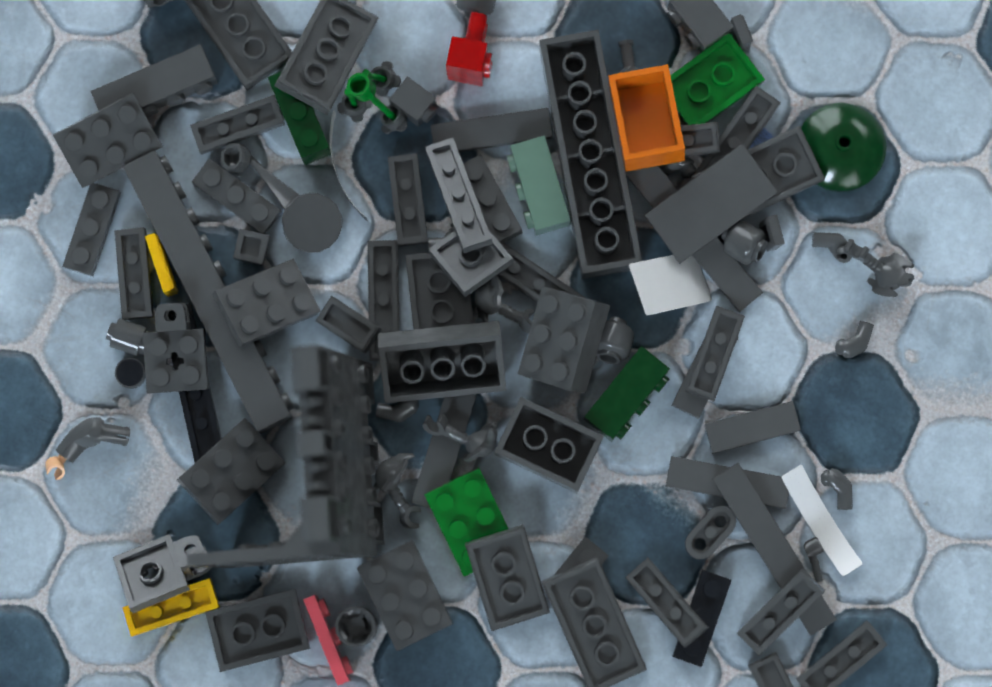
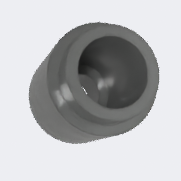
[106,319,149,356]

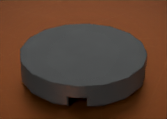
[282,193,342,253]

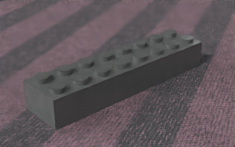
[539,29,642,279]

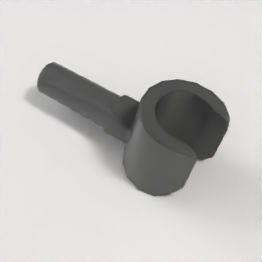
[804,537,824,582]

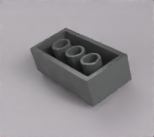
[378,321,507,403]

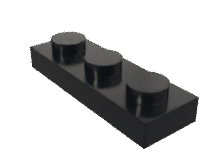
[672,570,731,667]

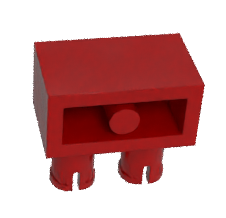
[446,12,493,87]

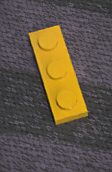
[122,578,220,637]

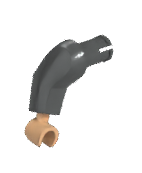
[45,417,130,480]

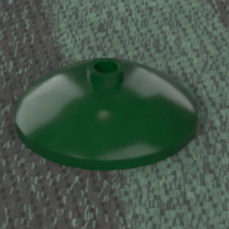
[801,103,886,192]

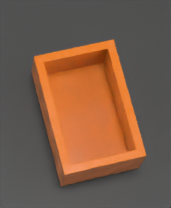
[608,64,685,172]

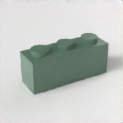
[506,135,570,236]

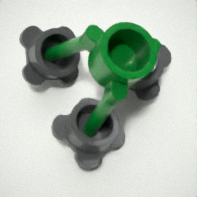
[337,61,408,134]

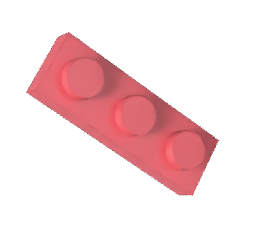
[303,595,354,686]

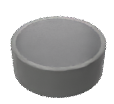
[115,358,146,389]

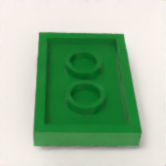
[670,33,765,125]
[424,467,509,577]

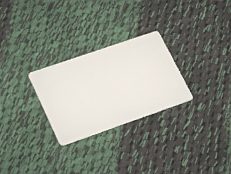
[629,255,712,316]

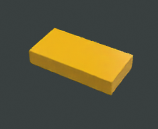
[145,233,179,297]

